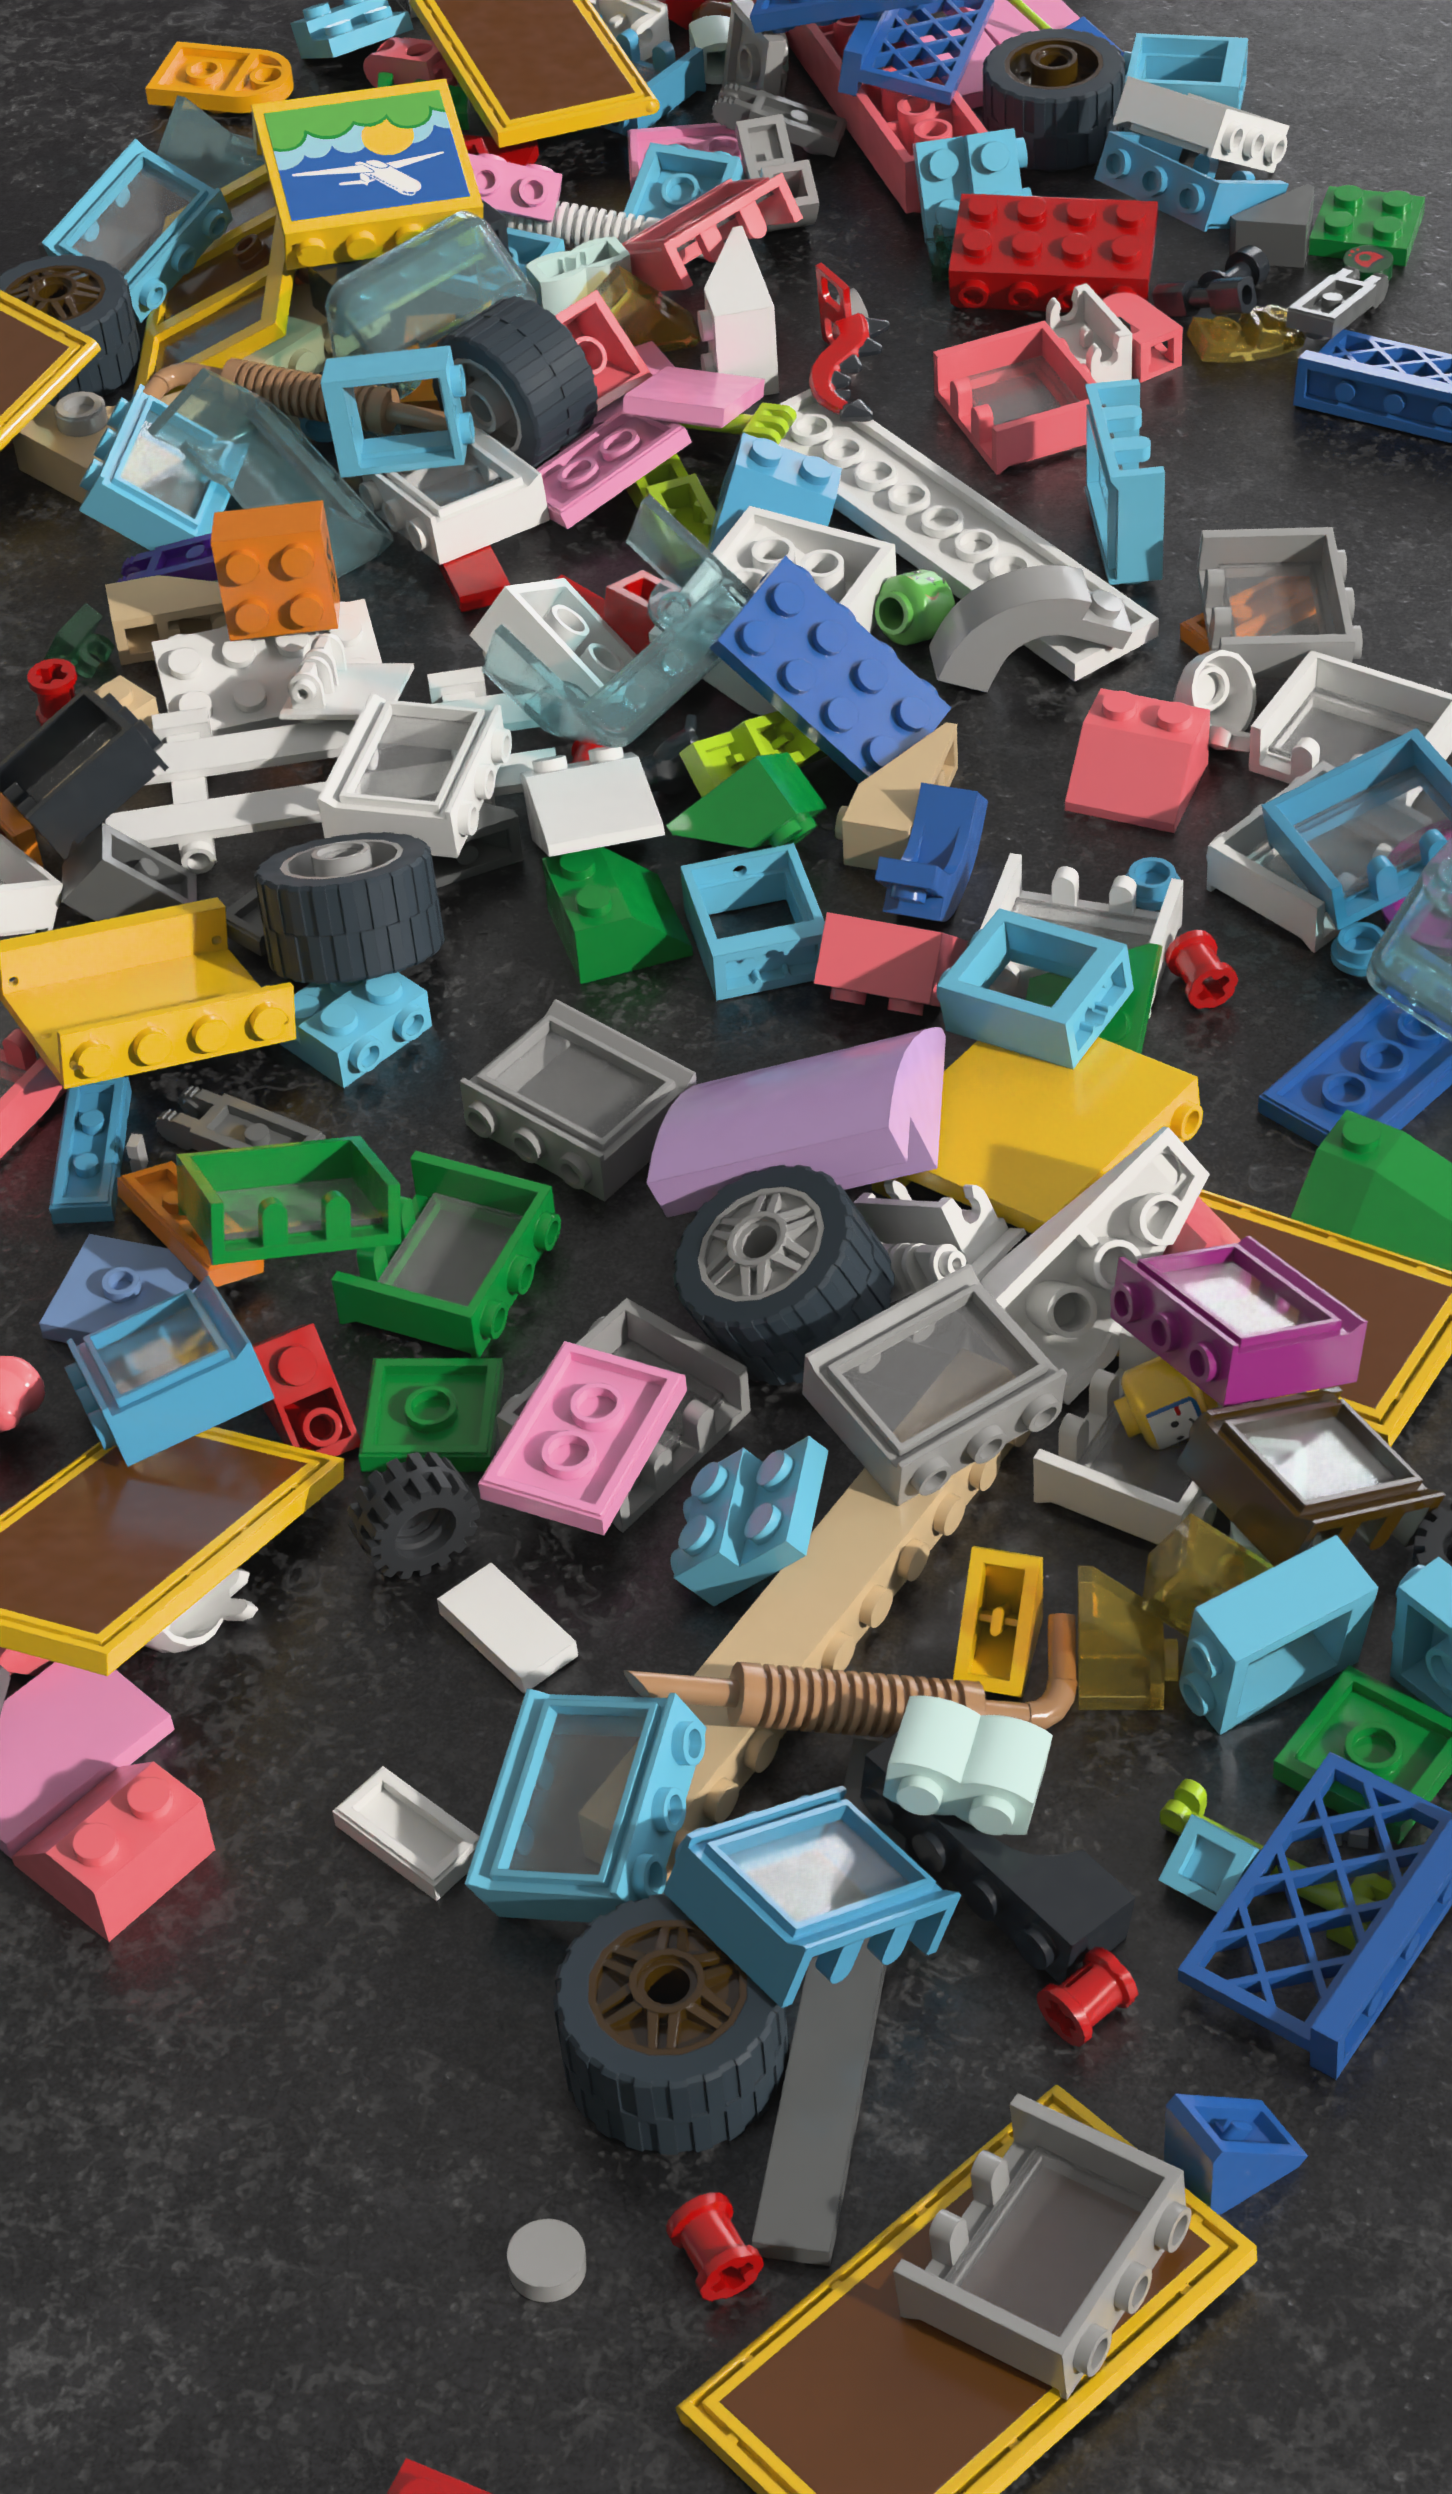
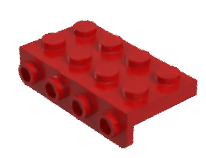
[949,193,1158,312]

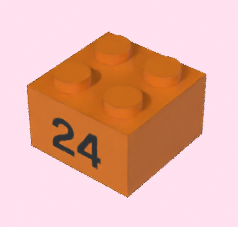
[210,500,340,641]

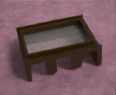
[1176,1386,1446,1567]

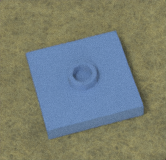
[39,1234,201,1345]

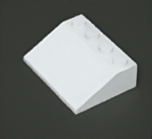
[649,506,896,715]

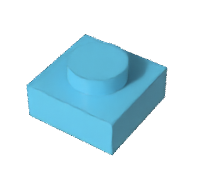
[1158,1814,1261,1912]

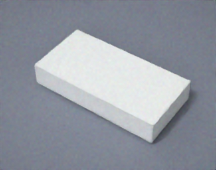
[437,1563,578,1694]
[332,1766,480,1901]

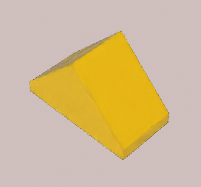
[953,1546,1043,1697]

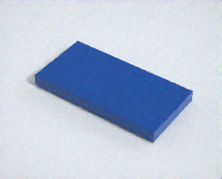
[1258,968,1452,1147]

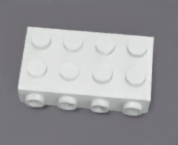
[151,599,382,736]

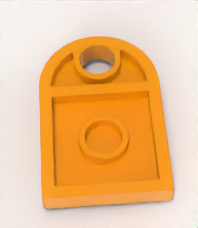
[145,41,294,114]

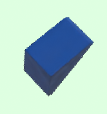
[1164,2094,1308,2215]

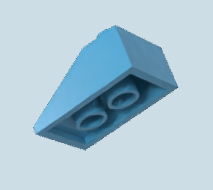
[704,433,842,563]

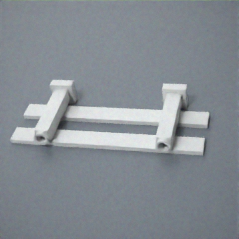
[105,666,556,874]

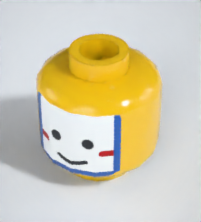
[1113,1356,1218,1450]

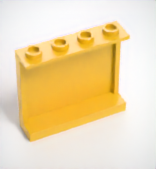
[872,1037,1203,1234]

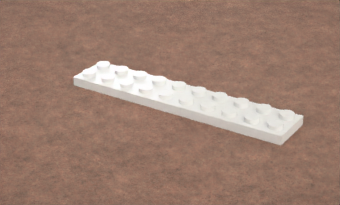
[740,389,1159,681]

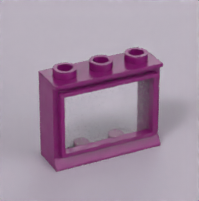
[1110,1236,1368,1407]

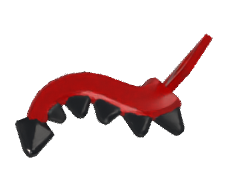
[809,262,890,422]

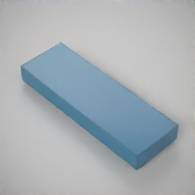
[49,1077,132,1224]

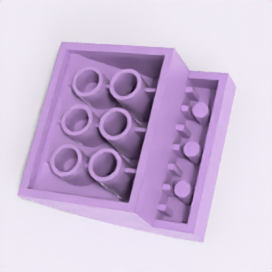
[647,1027,946,1217]

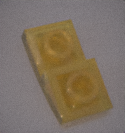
[1187,305,1306,363]

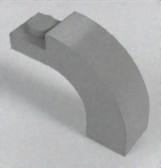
[735,114,819,233]
[929,565,1132,693]

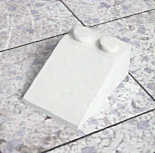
[697,226,779,395]
[470,578,671,711]
[520,745,665,857]

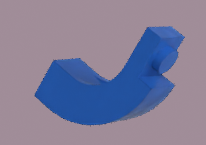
[875,782,988,922]

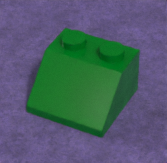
[666,752,827,848]
[542,847,693,984]

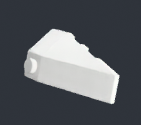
[980,1126,1210,1405]

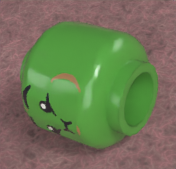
[875,569,955,646]

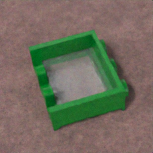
[176,1136,401,1265]
[331,1150,561,1358]

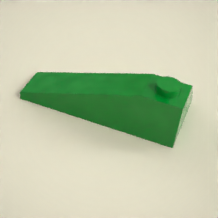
[1291,1110,1452,1271]

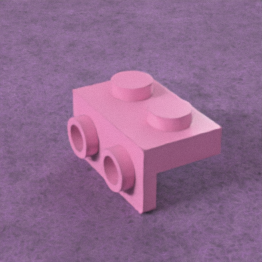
[468,153,562,223]

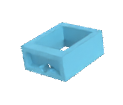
[1124,33,1248,110]
[320,345,475,478]
[680,843,825,1001]
[937,908,1134,1069]
[1179,1535,1378,1735]

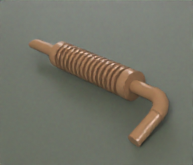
[143,358,448,435]
[624,1613,1078,1738]

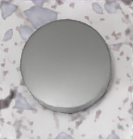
[54,391,108,437]
[507,2219,586,2302]

